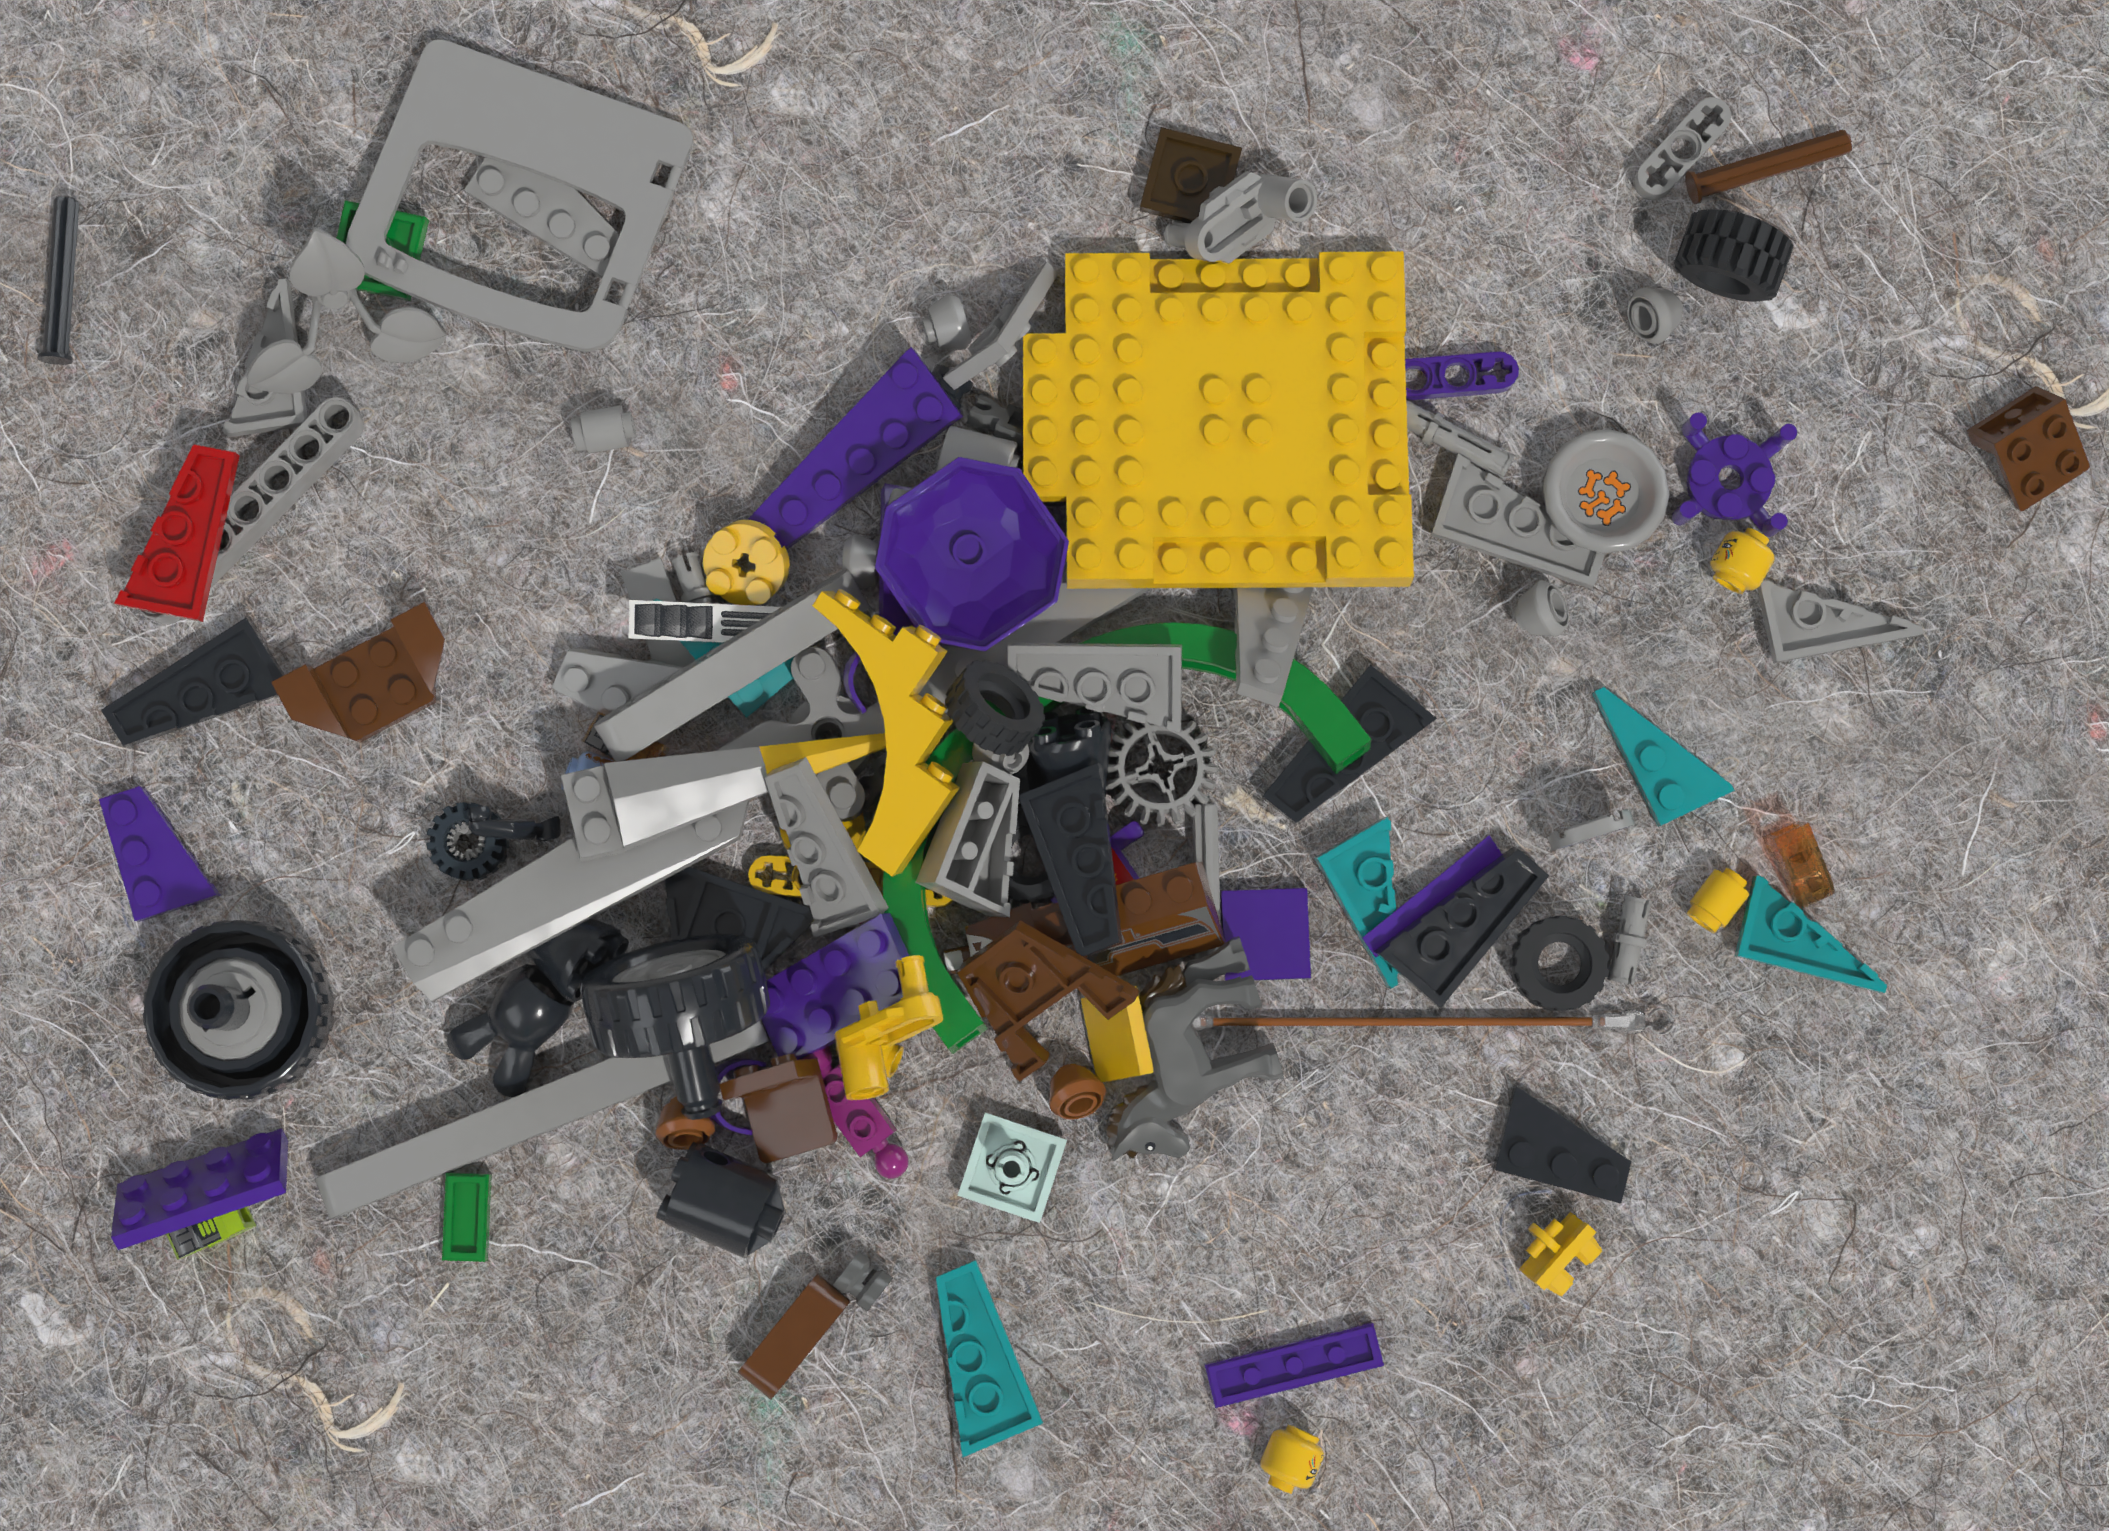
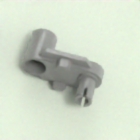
[1164,171,1317,264]

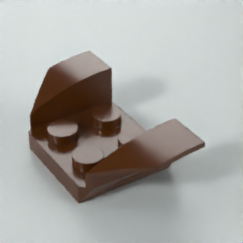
[271,602,445,743]

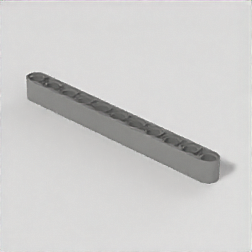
[315,1020,769,1219]

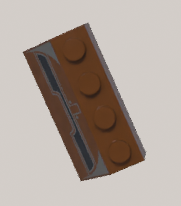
[1030,862,1226,976]

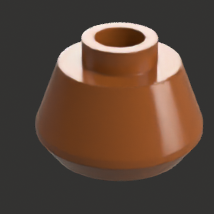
[1049,1064,1106,1120]
[655,1096,715,1150]

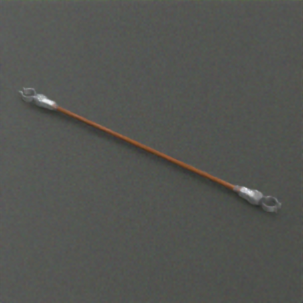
[1192,1008,1679,1035]

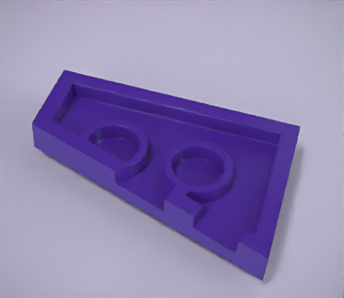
[99,786,221,922]

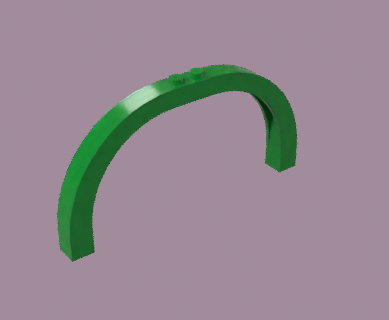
[883,622,1371,1054]

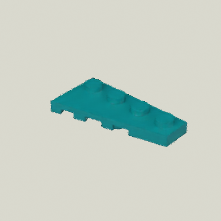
[936,1260,1043,1458]

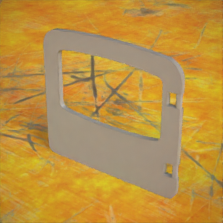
[346,39,693,352]

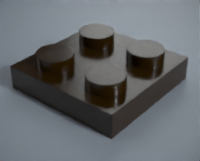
[1139,127,1242,224]

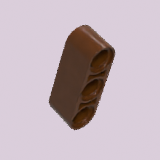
[737,1273,851,1400]

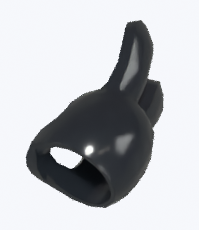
[447,964,574,1098]

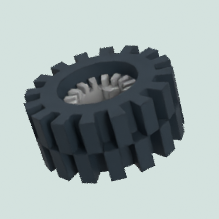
[426,802,510,881]

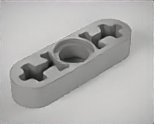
[1634,97,1731,201]

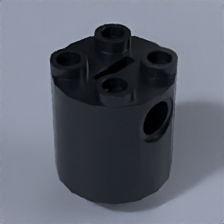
[656,1142,786,1259]

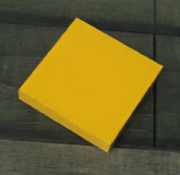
[1081,986,1154,1082]

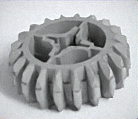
[1106,720,1218,827]

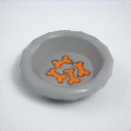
[1542,429,1670,553]

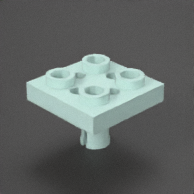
[957,1112,1067,1223]

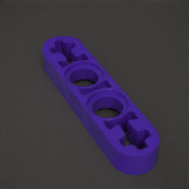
[1405,352,1519,401]

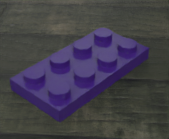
[762,913,909,1060]
[111,1128,288,1250]

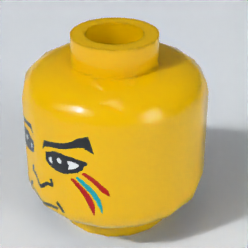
[1710,528,1775,594]
[1260,1424,1324,1494]

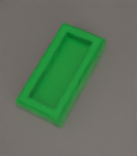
[442,1173,492,1262]

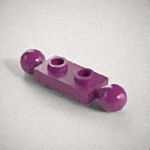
[801,1046,909,1179]

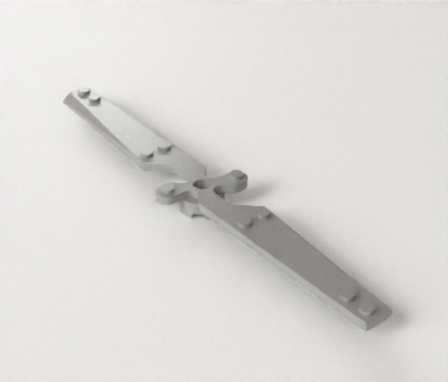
[392,554,1152,1002]

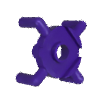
[1671,412,1797,537]

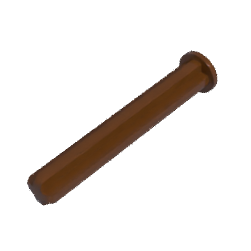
[1685,130,1852,204]

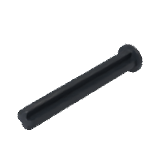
[37,196,79,365]

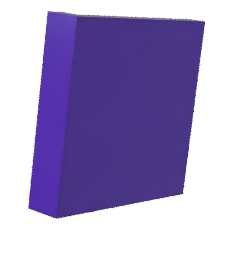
[1221,888,1311,980]

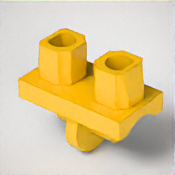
[1519,1212,1602,1296]

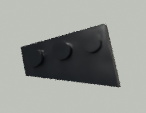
[1493,1086,1632,1204]

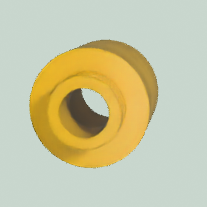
[1687,868,1749,934]

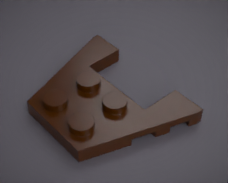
[957,920,1140,1082]

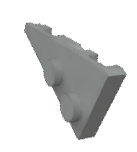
[943,261,1059,390]
[223,278,308,438]
[1757,580,1924,664]

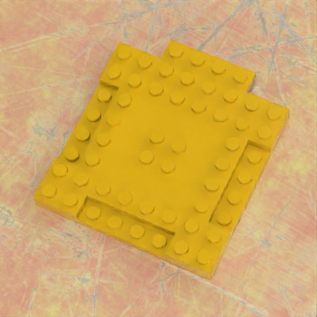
[1023,251,1414,589]

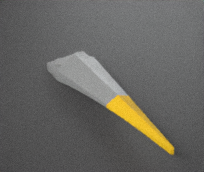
[561,733,886,862]

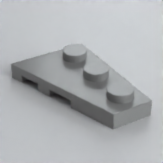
[552,647,683,746]

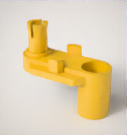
[834,955,943,1100]

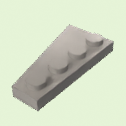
[1430,453,1605,589]
[1233,587,1314,707]
[1008,643,1182,733]
[765,757,889,938]

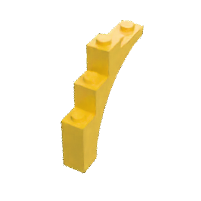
[812,589,960,877]

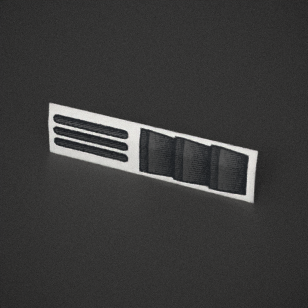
[628,600,781,642]

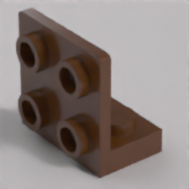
[1966,386,2090,511]

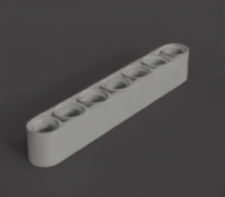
[139,397,364,625]
[593,569,870,762]

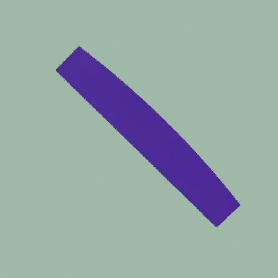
[1362,835,1503,957]

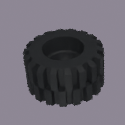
[1674,209,1794,302]

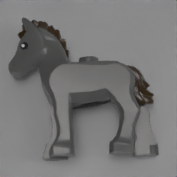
[1105,936,1284,1161]

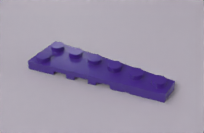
[747,347,963,550]

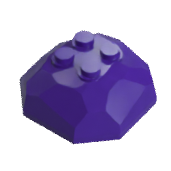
[875,457,1069,651]

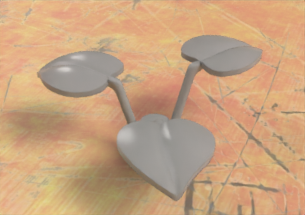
[247,228,447,394]

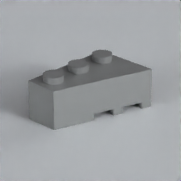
[915,761,1020,917]

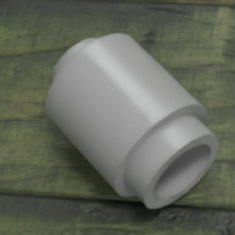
[571,405,636,454]

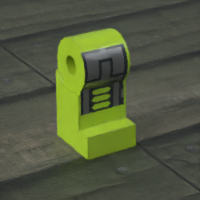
[166,1206,256,1260]

